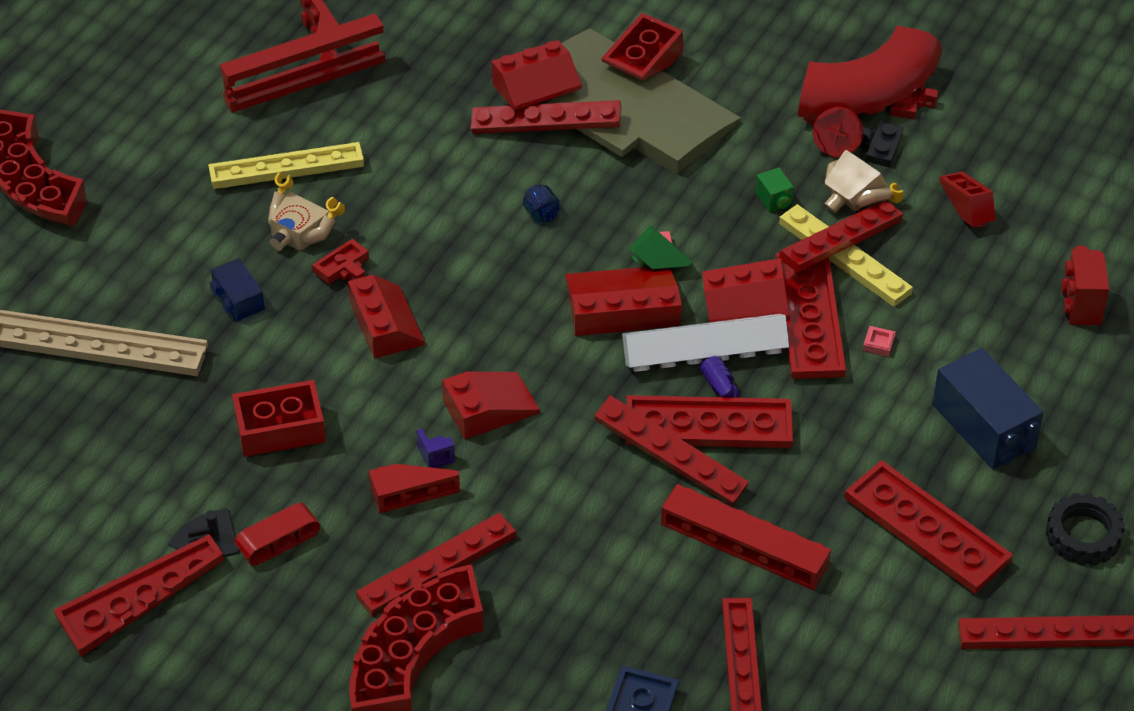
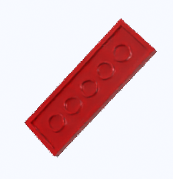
[776,253,846,379]
[626,395,793,448]
[844,460,1013,594]

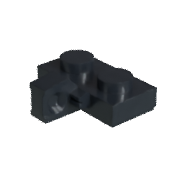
[860,121,904,167]

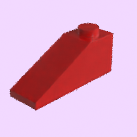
[939,171,995,227]
[369,464,460,513]

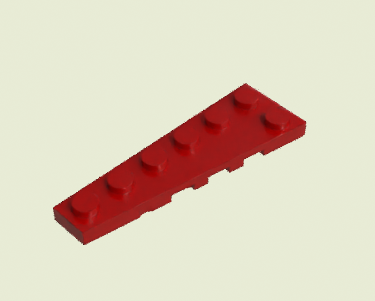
[54,534,224,657]

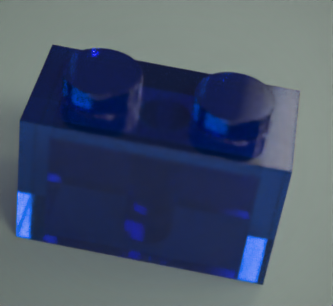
[209,258,265,321]

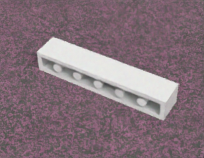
[622,314,789,371]

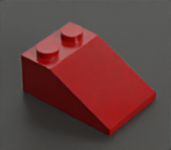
[601,13,684,80]
[442,371,540,439]

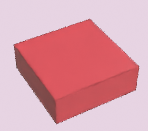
[863,326,896,357]

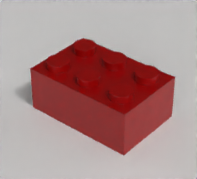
[232,380,326,457]

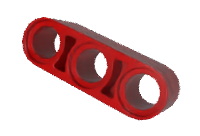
[234,503,320,566]

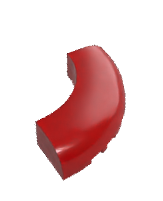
[797,26,942,119]
[0,110,87,226]
[349,565,483,711]

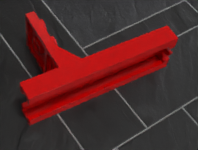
[220,0,386,113]

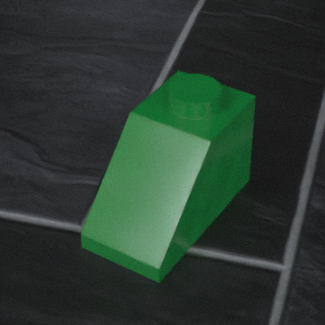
[630,225,692,269]

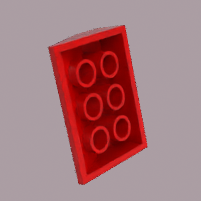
[565,267,682,336]

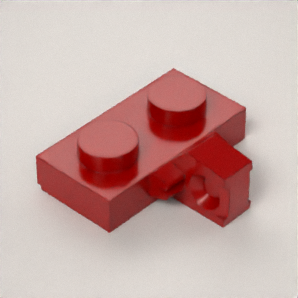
[890,88,938,119]
[312,239,369,284]

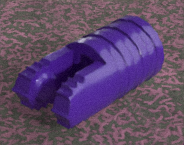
[700,356,740,398]

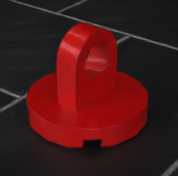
[812,107,864,158]

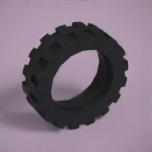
[1046,493,1125,566]

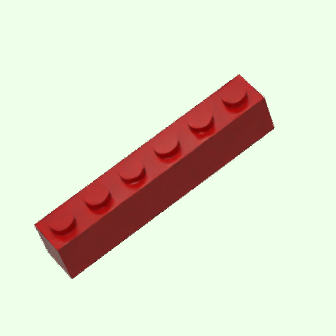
[661,484,831,591]

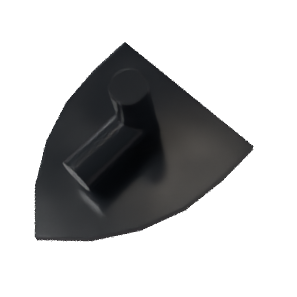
[168,508,239,557]

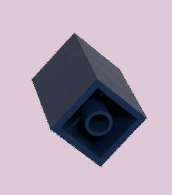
[932,347,1044,470]

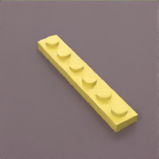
[208,142,364,189]
[779,204,913,307]

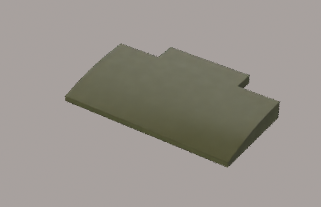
[546,28,741,175]

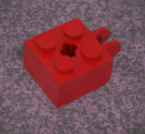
[1061,245,1109,325]

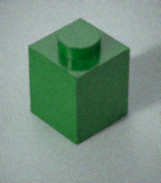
[755,167,794,213]

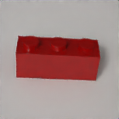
[491,40,582,110]
[702,258,790,322]
[348,275,425,359]

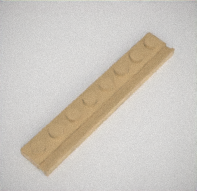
[0,310,208,376]

